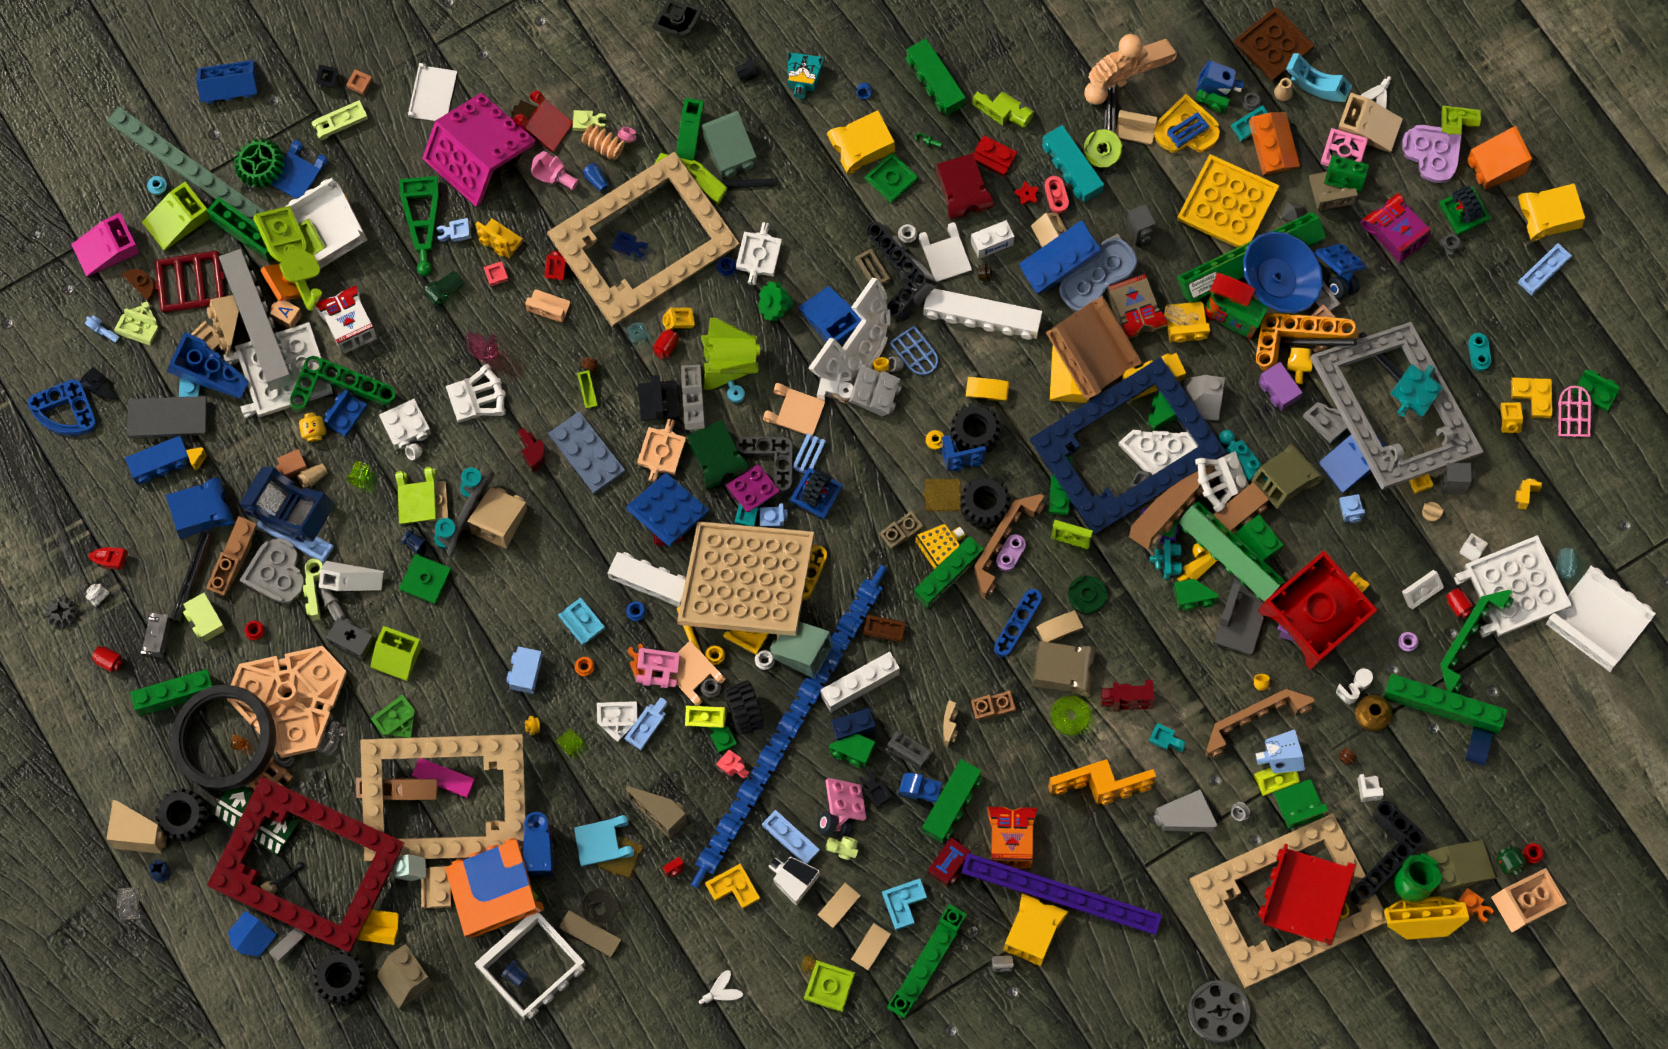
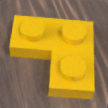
[1511,378,1552,418]
[705,863,760,909]

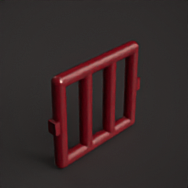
[155,250,225,313]

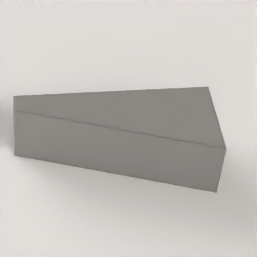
[269,928,306,964]

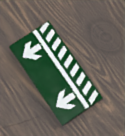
[210,787,300,857]

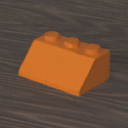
[1249,112,1300,176]

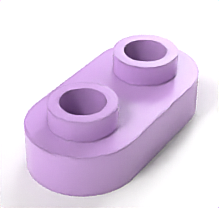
[996,534,1025,572]

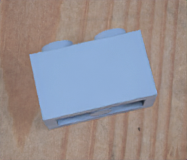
[507,647,543,694]

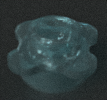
[625,322,648,343]

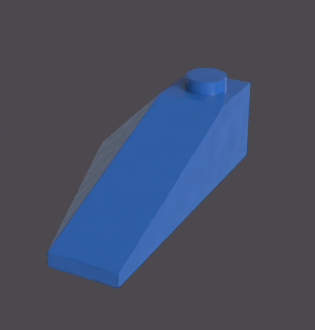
[167,332,248,399]

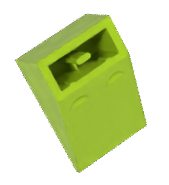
[142,182,210,251]

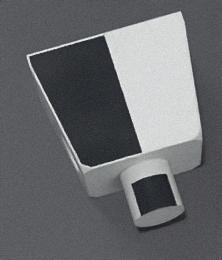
[769,857,820,906]

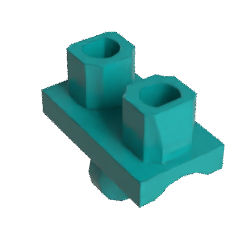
[1149,540,1182,579]

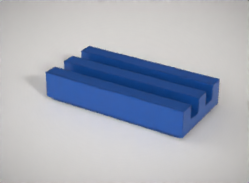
[1167,112,1209,149]

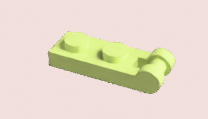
[312,100,368,140]

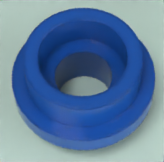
[626,601,646,621]

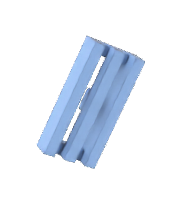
[792,433,826,474]

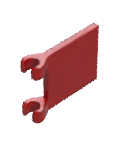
[513,90,573,152]

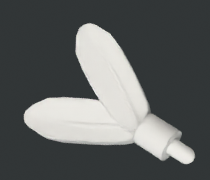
[1361,76,1391,108]
[699,970,743,1004]

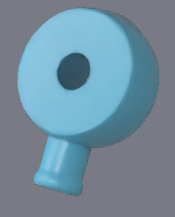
[727,380,745,403]

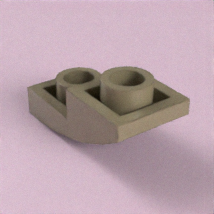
[879,511,924,549]

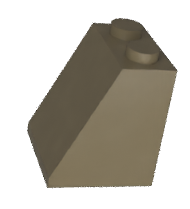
[377,944,434,1010]

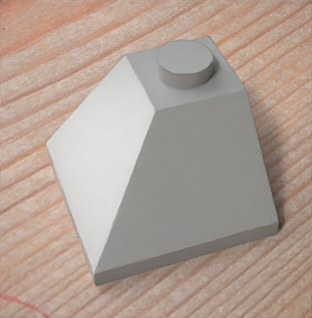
[1183,375,1225,422]

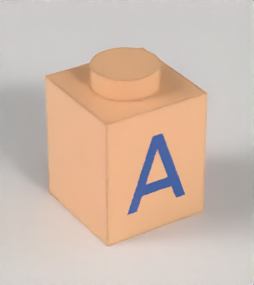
[270,300,302,329]

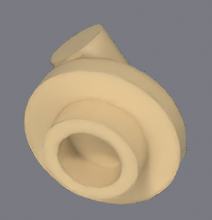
[1422,502,1444,522]

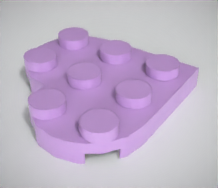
[1402,125,1462,183]

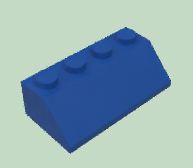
[1019,220,1104,296]

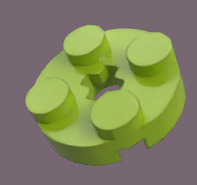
[1084,129,1123,168]

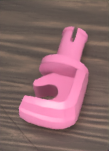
[531,151,579,190]

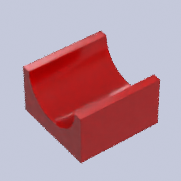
[1257,551,1377,670]

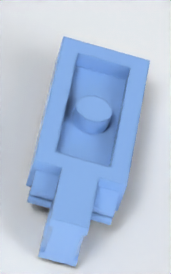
[624,697,668,751]

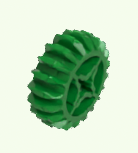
[234,137,285,189]

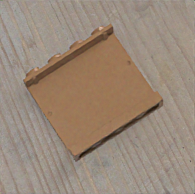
[1046,296,1142,399]

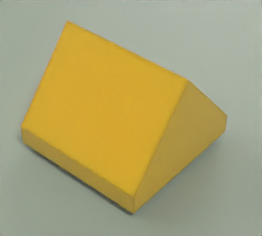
[186,447,207,471]

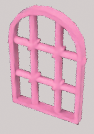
[1558,386,1591,437]

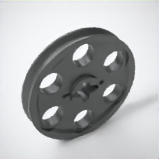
[1188,980,1250,1043]

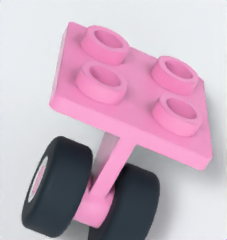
[818,778,866,838]

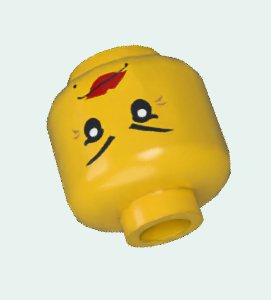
[299,413,326,442]

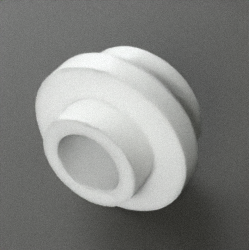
[898,225,917,243]
[755,650,775,670]

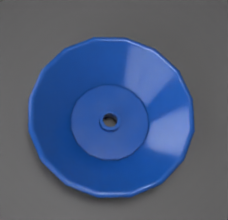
[1243,231,1323,314]

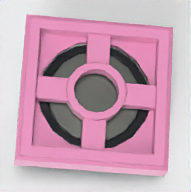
[1320,128,1368,166]

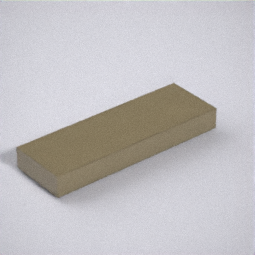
[558,911,622,958]

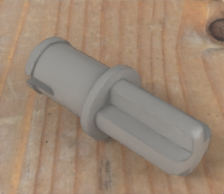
[317,588,345,621]

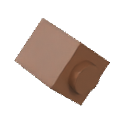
[276,449,307,480]

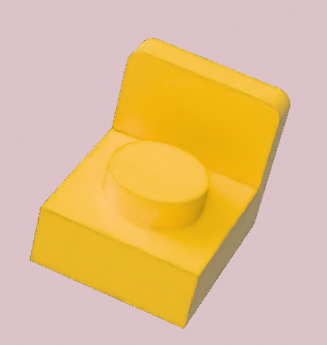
[663,307,695,330]
[1500,402,1523,433]

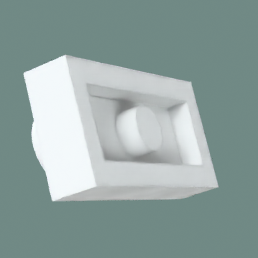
[1402,570,1444,609]

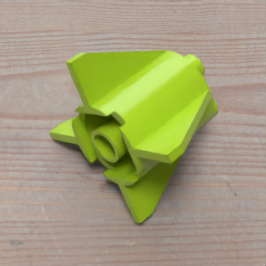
[701,318,760,390]

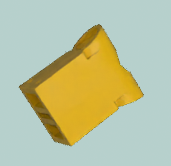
[827,110,895,175]
[1518,183,1585,242]
[1003,893,1069,966]

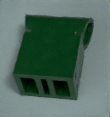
[687,420,750,491]

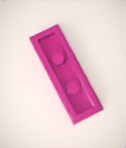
[411,758,475,799]

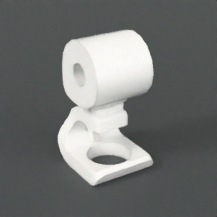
[1336,668,1373,704]

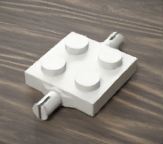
[736,222,782,285]

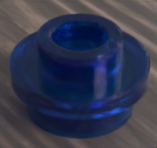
[717,257,736,276]

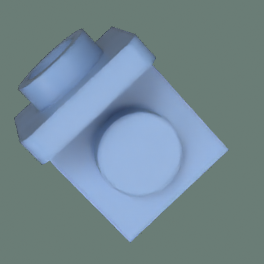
[1339,494,1365,523]
[760,503,788,528]

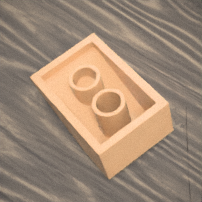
[1491,868,1567,932]

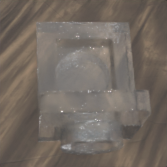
[117,887,140,920]

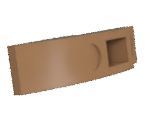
[206,516,258,596]
[356,777,438,800]

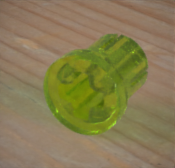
[346,461,369,487]

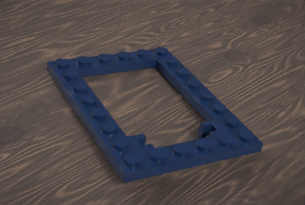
[1030,357,1226,536]

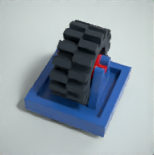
[790,467,843,520]

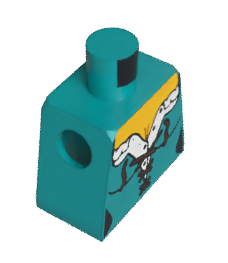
[788,52,824,99]

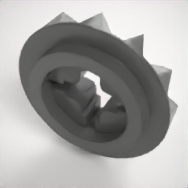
[45,597,77,628]

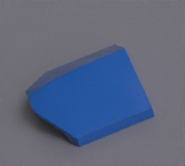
[228,911,277,957]

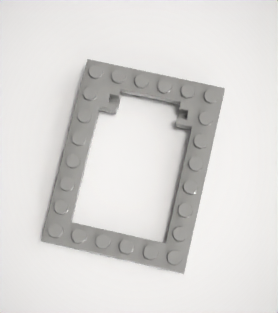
[1310,322,1484,490]

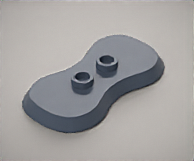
[1059,238,1137,311]

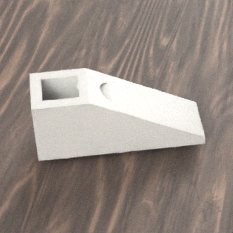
[319,561,384,591]

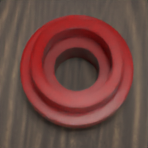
[244,621,265,640]
[1523,843,1544,864]

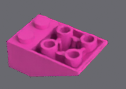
[71,213,139,277]

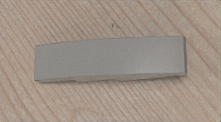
[681,364,705,430]

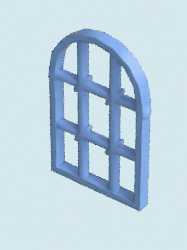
[889,326,938,376]

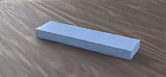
[257,509,334,564]

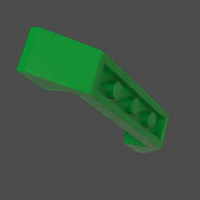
[1440,590,1514,693]
[887,904,967,1018]

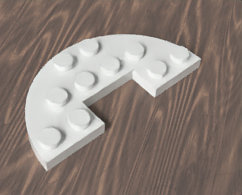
[808,278,890,382]

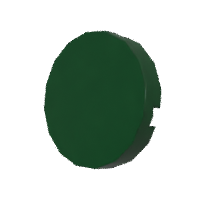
[1068,575,1107,615]

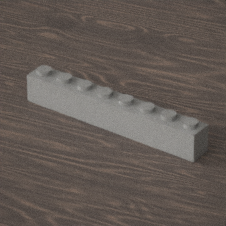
[219,249,294,391]

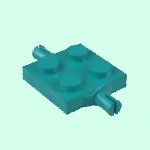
[1390,364,1443,417]

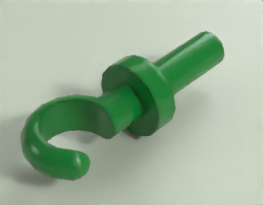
[915,133,943,147]

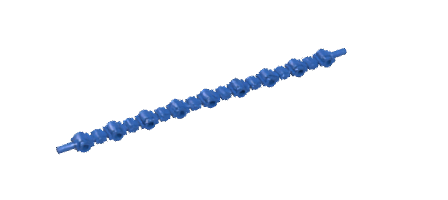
[690,565,887,889]

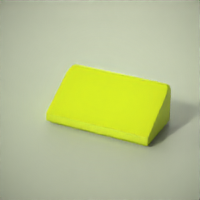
[685,706,728,728]
[1254,768,1300,796]

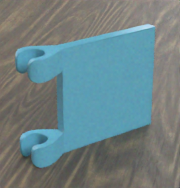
[574,815,634,867]

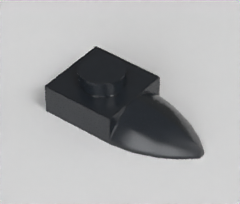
[80,367,117,400]

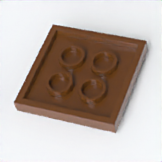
[1234,7,1315,82]

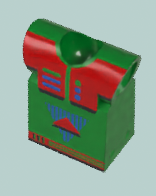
[1204,293,1268,340]

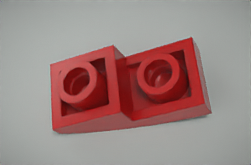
[1210,273,1256,307]

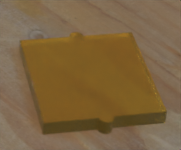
[923,479,961,511]
[598,836,642,878]

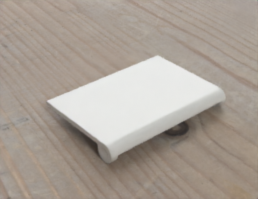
[408,63,457,121]

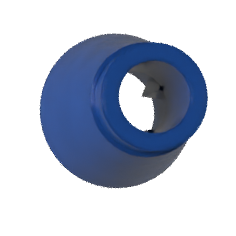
[582,163,609,192]

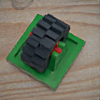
[1438,186,1491,236]

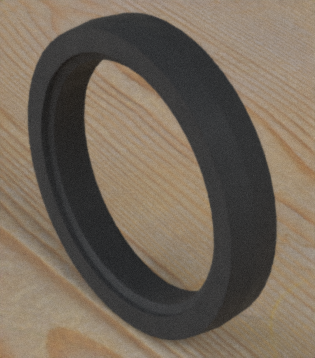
[171,685,276,791]

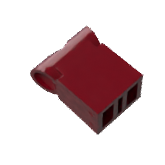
[936,153,995,221]

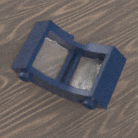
[239,467,336,542]

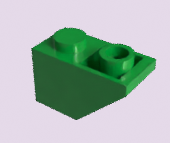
[1148,392,1177,432]
[1173,579,1219,611]
[829,734,875,768]

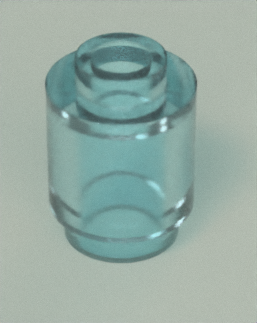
[1556,548,1578,579]

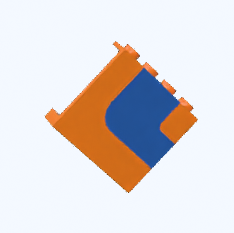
[445,838,544,938]

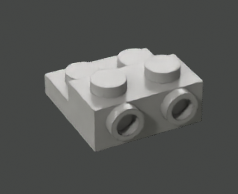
[849,365,901,417]

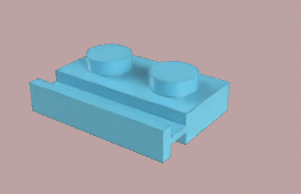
[558,597,605,646]

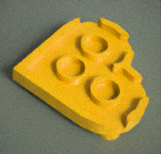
[1154,94,1220,153]

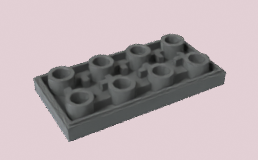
[127,396,207,438]

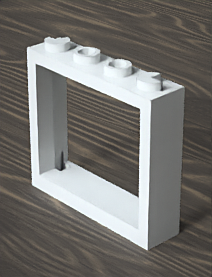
[474,912,586,1021]

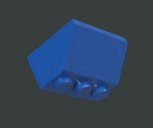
[196,60,258,103]

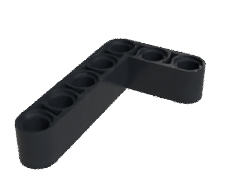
[867,222,936,321]
[1351,801,1425,905]

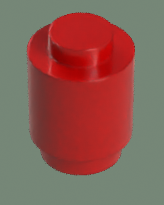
[652,329,679,359]
[1446,588,1474,618]
[92,646,123,673]

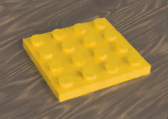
[1177,154,1279,248]

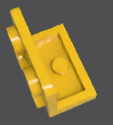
[1165,302,1210,343]

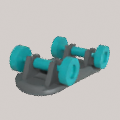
[434,467,494,558]

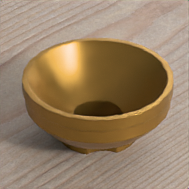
[1355,695,1392,731]

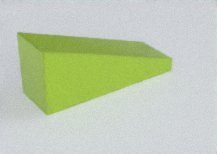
[577,370,597,408]

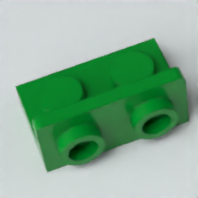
[1324,155,1369,193]
[1572,369,1621,412]

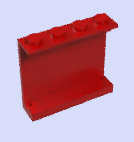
[1258,843,1356,945]

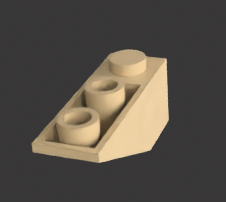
[207,295,239,357]

